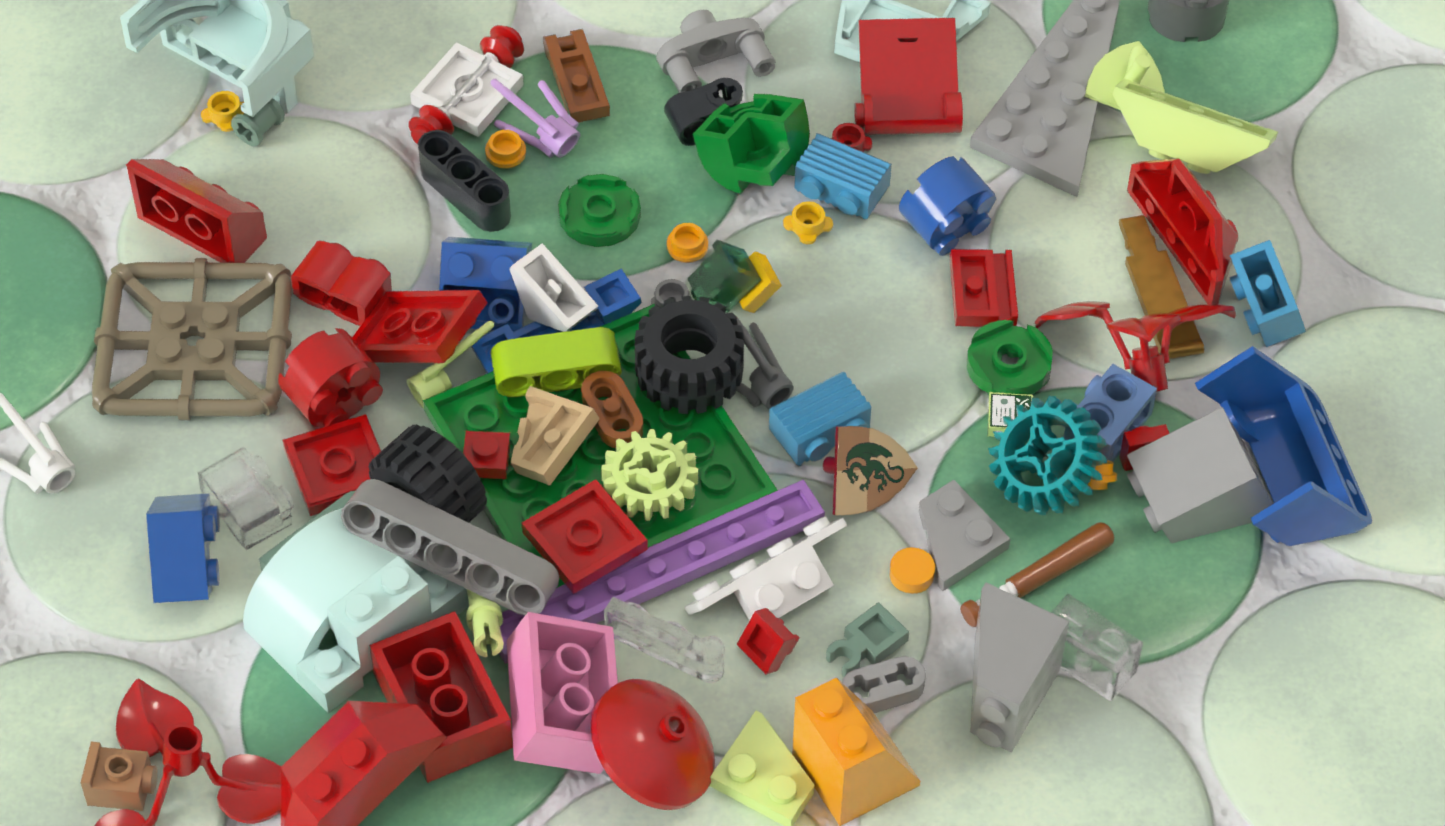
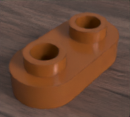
[581,371,643,448]

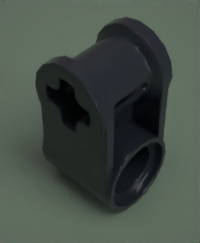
[664,78,743,146]

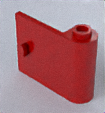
[854,18,963,135]

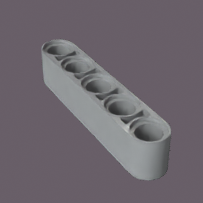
[341,479,559,616]

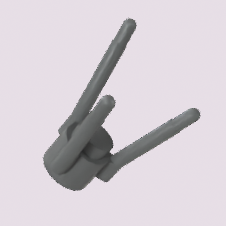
[734,314,794,409]

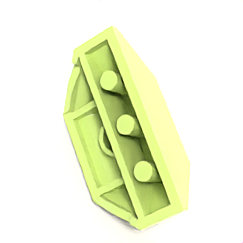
[1112,78,1278,174]

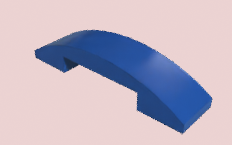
[471,269,642,373]

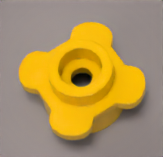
[201,91,244,132]
[783,201,833,244]

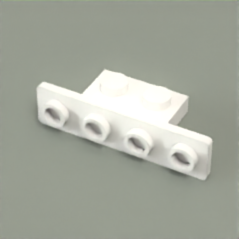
[685,516,847,621]

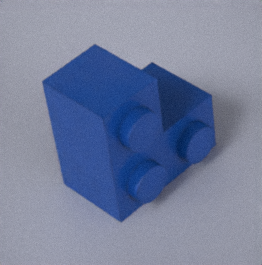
[146,493,220,603]

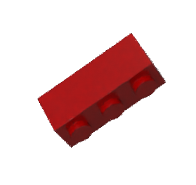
[126,159,267,263]

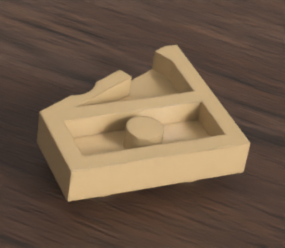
[511,386,599,485]

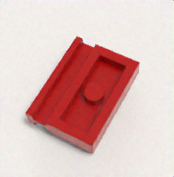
[950,249,1018,327]

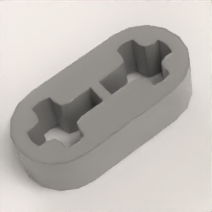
[842,656,926,713]

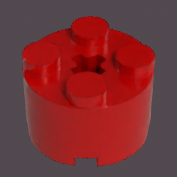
[278,328,383,428]

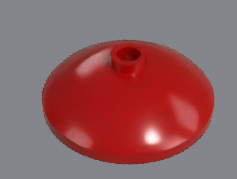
[591,679,715,810]

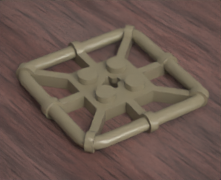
[92,258,292,421]

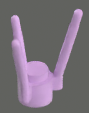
[490,79,580,158]

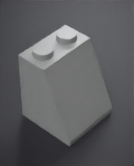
[1127,407,1274,543]
[970,582,1069,752]

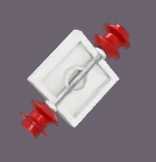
[409,25,524,144]

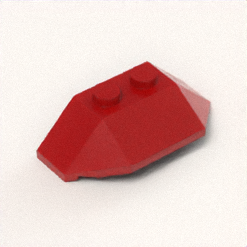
[1127,158,1238,305]
[281,701,447,826]

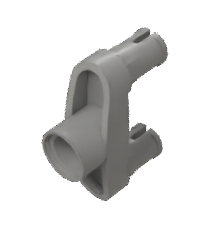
[656,9,776,93]

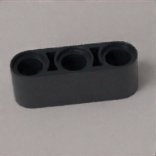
[418,130,511,232]

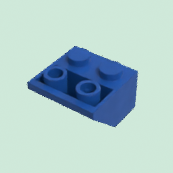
[439,237,532,332]

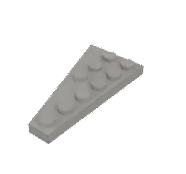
[970,0,1120,197]

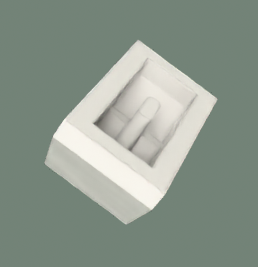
[509,243,598,332]

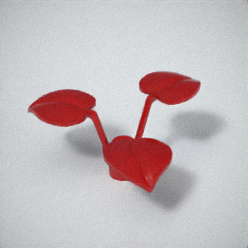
[1035,301,1236,392]
[94,678,281,826]

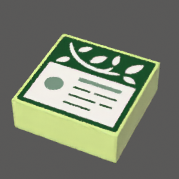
[988,392,1033,437]

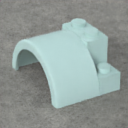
[243,508,468,713]

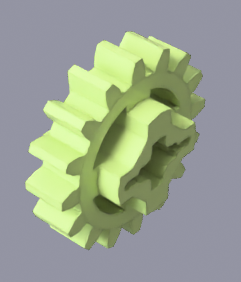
[601,429,698,521]

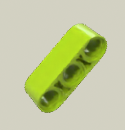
[490,327,622,397]

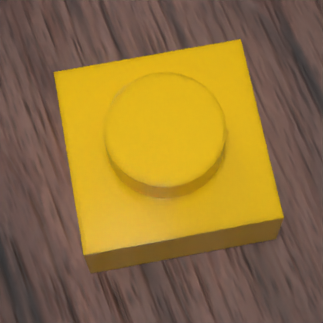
[727,251,782,313]

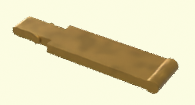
[1119,215,1204,359]

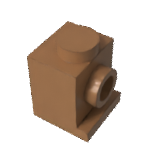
[80,741,158,811]

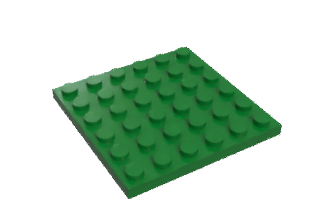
[423,304,778,588]

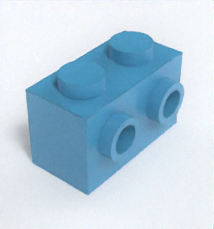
[1229,240,1306,347]

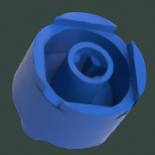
[899,156,996,256]

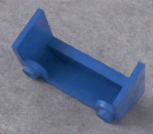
[1195,346,1372,546]

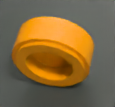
[889,547,935,594]

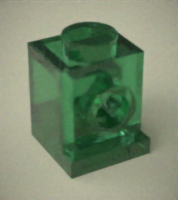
[687,240,761,313]

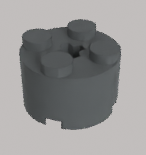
[1148,0,1229,42]

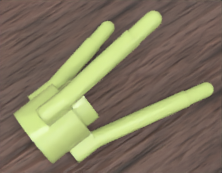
[407,321,494,408]

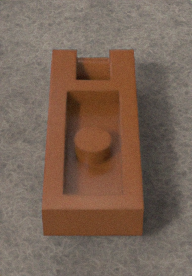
[543,29,610,123]

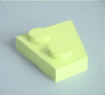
[710,710,815,826]

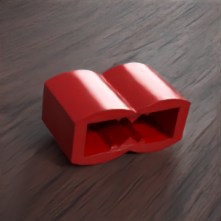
[291,241,392,326]

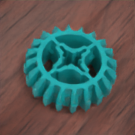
[988,396,1108,515]

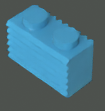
[794,133,892,219]
[769,372,872,466]

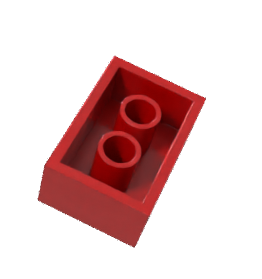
[369,611,513,783]

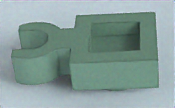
[826,602,909,677]

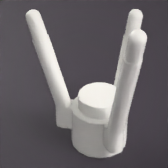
[0,393,75,494]

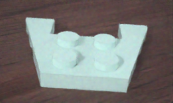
[834,0,991,62]

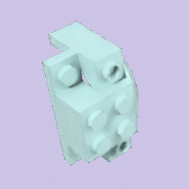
[120,0,314,117]

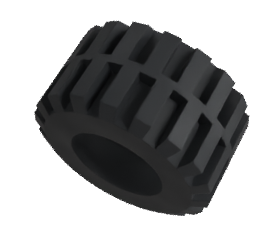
[635,296,744,414]
[368,424,487,529]

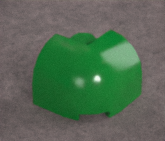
[693,94,810,194]

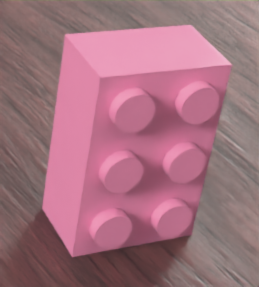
[507,612,618,774]

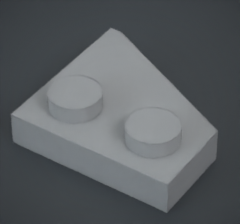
[919,480,1010,591]

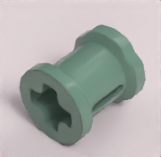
[231,98,285,147]

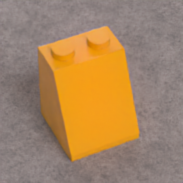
[792,678,921,826]

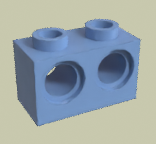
[1062,364,1157,462]

